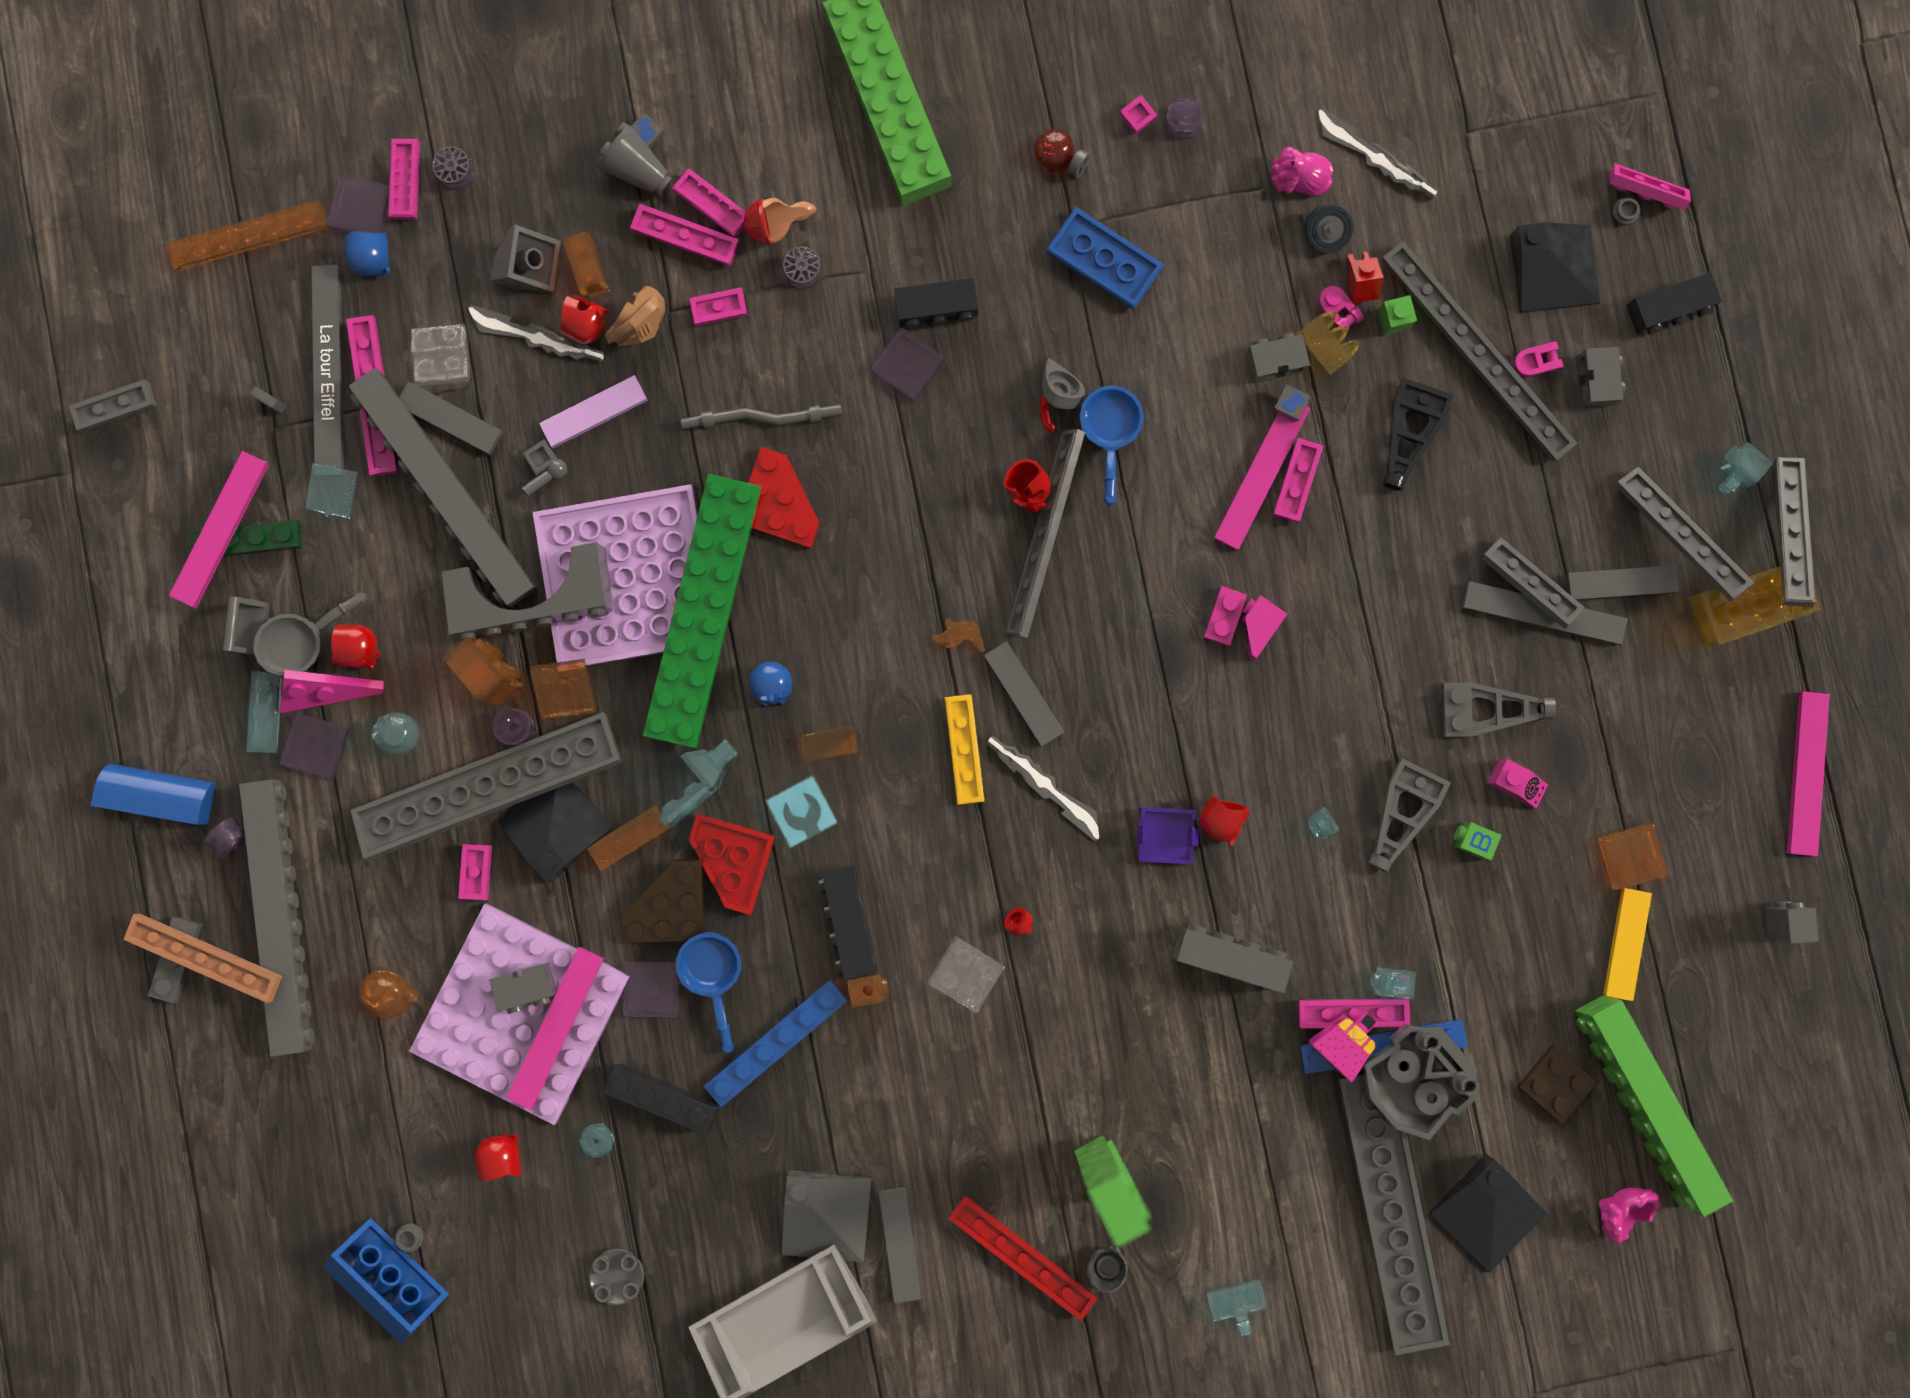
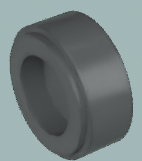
[1068,149,1090,178]

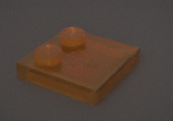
[530,658,596,719]
[1597,823,1669,890]

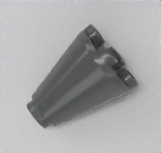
[595,122,672,196]

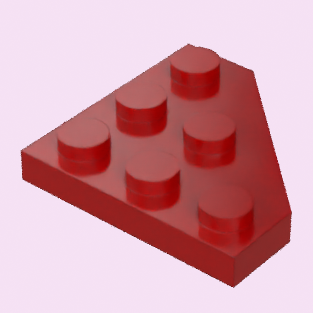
[748,447,820,549]
[689,814,776,915]

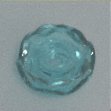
[579,1123,614,1158]

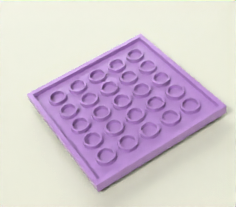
[533,484,698,671]
[409,903,631,1125]

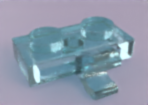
[1206,1278,1268,1336]

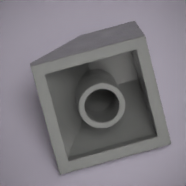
[491,224,561,293]

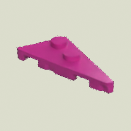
[279,670,384,713]

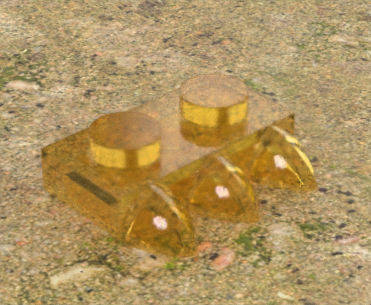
[1297,312,1359,376]

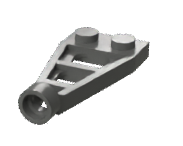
[1442,682,1556,737]
[1368,758,1451,873]

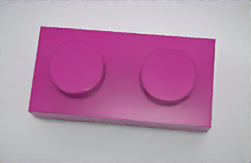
[689,287,748,327]
[1203,586,1247,647]
[458,844,492,900]

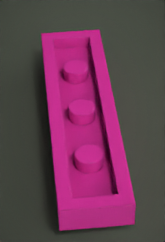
[630,204,740,267]
[1298,998,1410,1028]

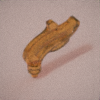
[931,618,985,652]

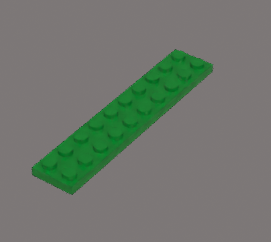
[643,474,761,749]

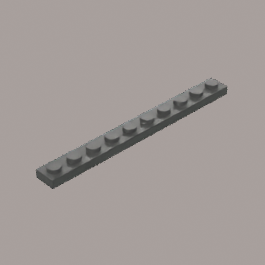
[1381,241,1577,462]

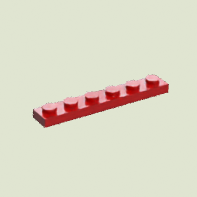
[949,1195,1098,1321]

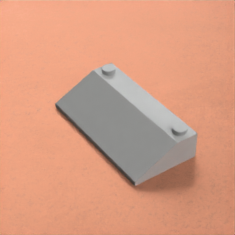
[689,1245,877,1398]

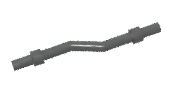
[681,404,842,429]

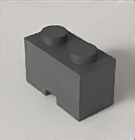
[1246,333,1310,383]
[1578,347,1626,408]
[1764,901,1819,943]
[489,962,557,1014]

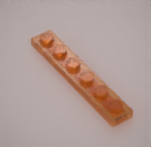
[166,200,329,271]

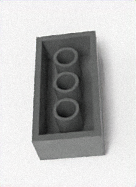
[1171,923,1294,994]

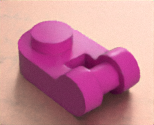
[1318,286,1364,335]
[1513,342,1564,378]

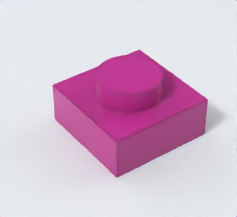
[1120,95,1157,135]

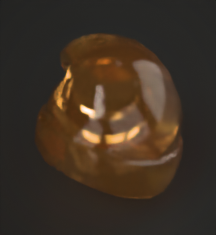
[360,970,419,1019]

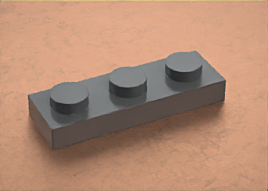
[69,379,157,433]
[148,917,202,1003]

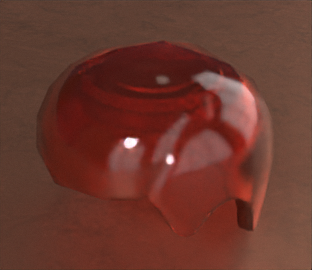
[1034,129,1075,173]

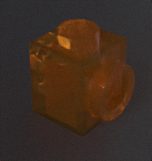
[847,972,890,1008]

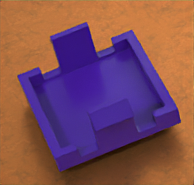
[1137,807,1199,865]

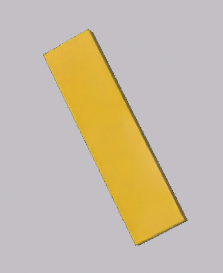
[945,694,984,805]
[1603,888,1652,1001]

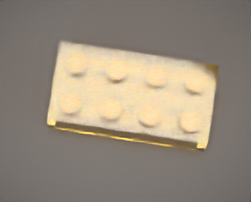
[1687,566,1822,648]

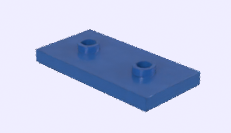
[1046,207,1164,310]

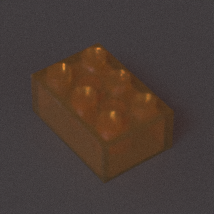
[443,636,523,706]

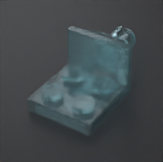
[658,739,739,826]

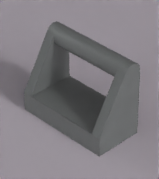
[222,596,270,656]

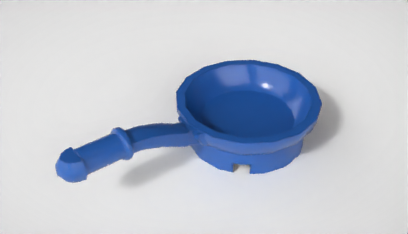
[1080,385,1144,506]
[676,932,741,1053]

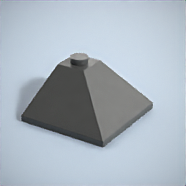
[782,1171,872,1262]

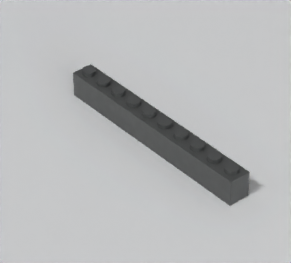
[349,367,538,608]
[239,779,315,1057]

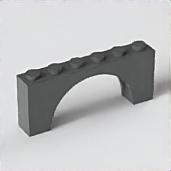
[442,542,613,642]

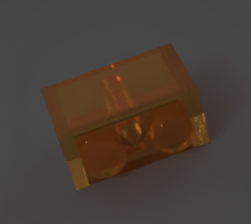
[562,231,610,298]

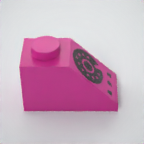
[1241,596,1287,661]
[1487,759,1548,809]

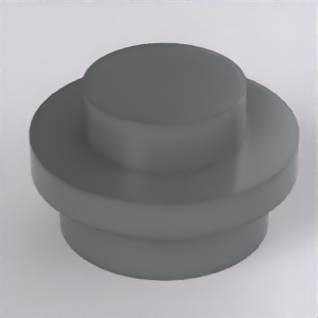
[1612,198,1640,225]
[395,1223,424,1252]

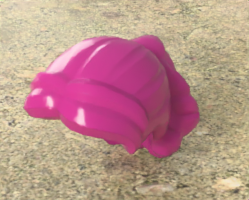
[1271,147,1333,197]
[1599,1187,1661,1244]

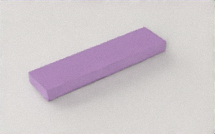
[539,375,648,448]

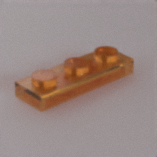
[587,804,672,871]

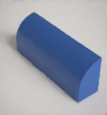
[90,764,217,825]

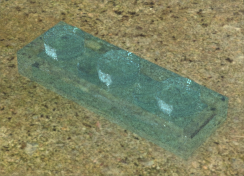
[247,671,282,753]

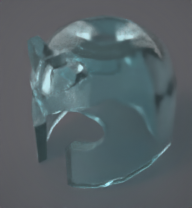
[372,712,422,756]

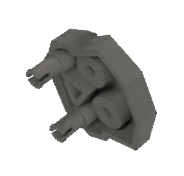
[1362,1024,1480,1140]

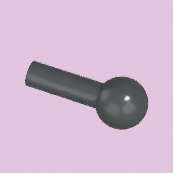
[521,459,567,497]

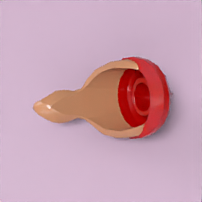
[744,198,816,245]

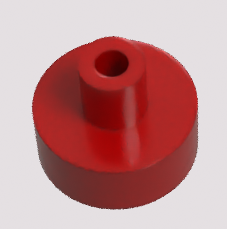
[1004,907,1033,936]

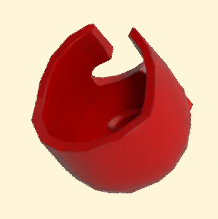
[559,295,610,344]
[1003,459,1051,514]
[331,624,381,669]
[1199,795,1251,847]
[474,1133,521,1181]

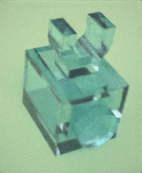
[1718,442,1773,495]
[1371,966,1416,1000]

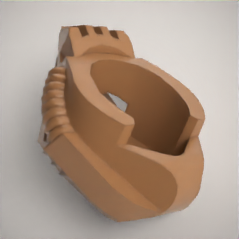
[605,286,665,346]

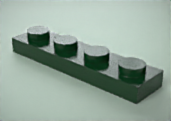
[190,520,302,556]

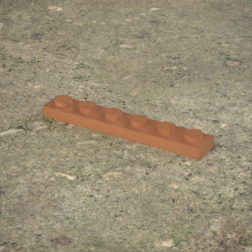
[123,913,282,1003]

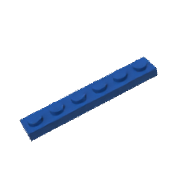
[704,979,848,1107]
[1299,1019,1468,1074]

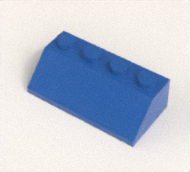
[322,1218,449,1344]

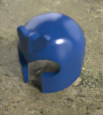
[344,231,390,279]
[748,661,793,707]

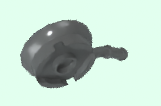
[253,592,368,676]

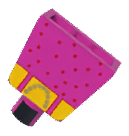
[1308,1012,1377,1082]

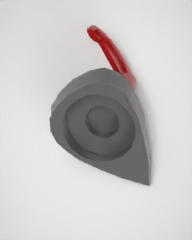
[1039,358,1085,432]

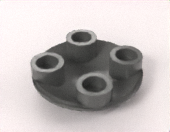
[589,1248,644,1305]

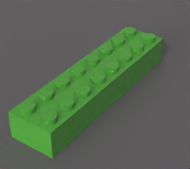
[823,0,951,206]
[1575,995,1733,1217]
[1074,1135,1151,1247]

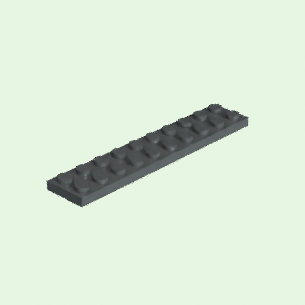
[350,712,622,861]
[1337,1073,1450,1356]

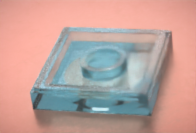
[765,775,838,848]

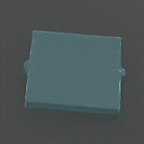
[305,463,358,518]

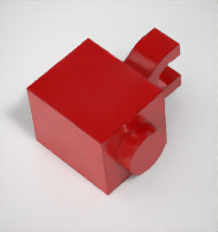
[1347,251,1384,303]

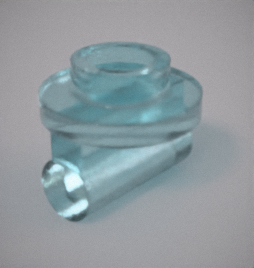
[1309,806,1340,839]

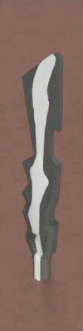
[1319,108,1438,199]
[468,305,604,362]
[986,735,1099,841]

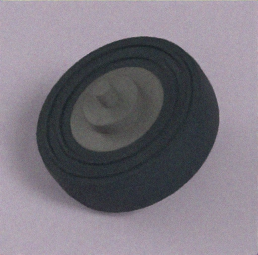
[1304,204,1353,253]

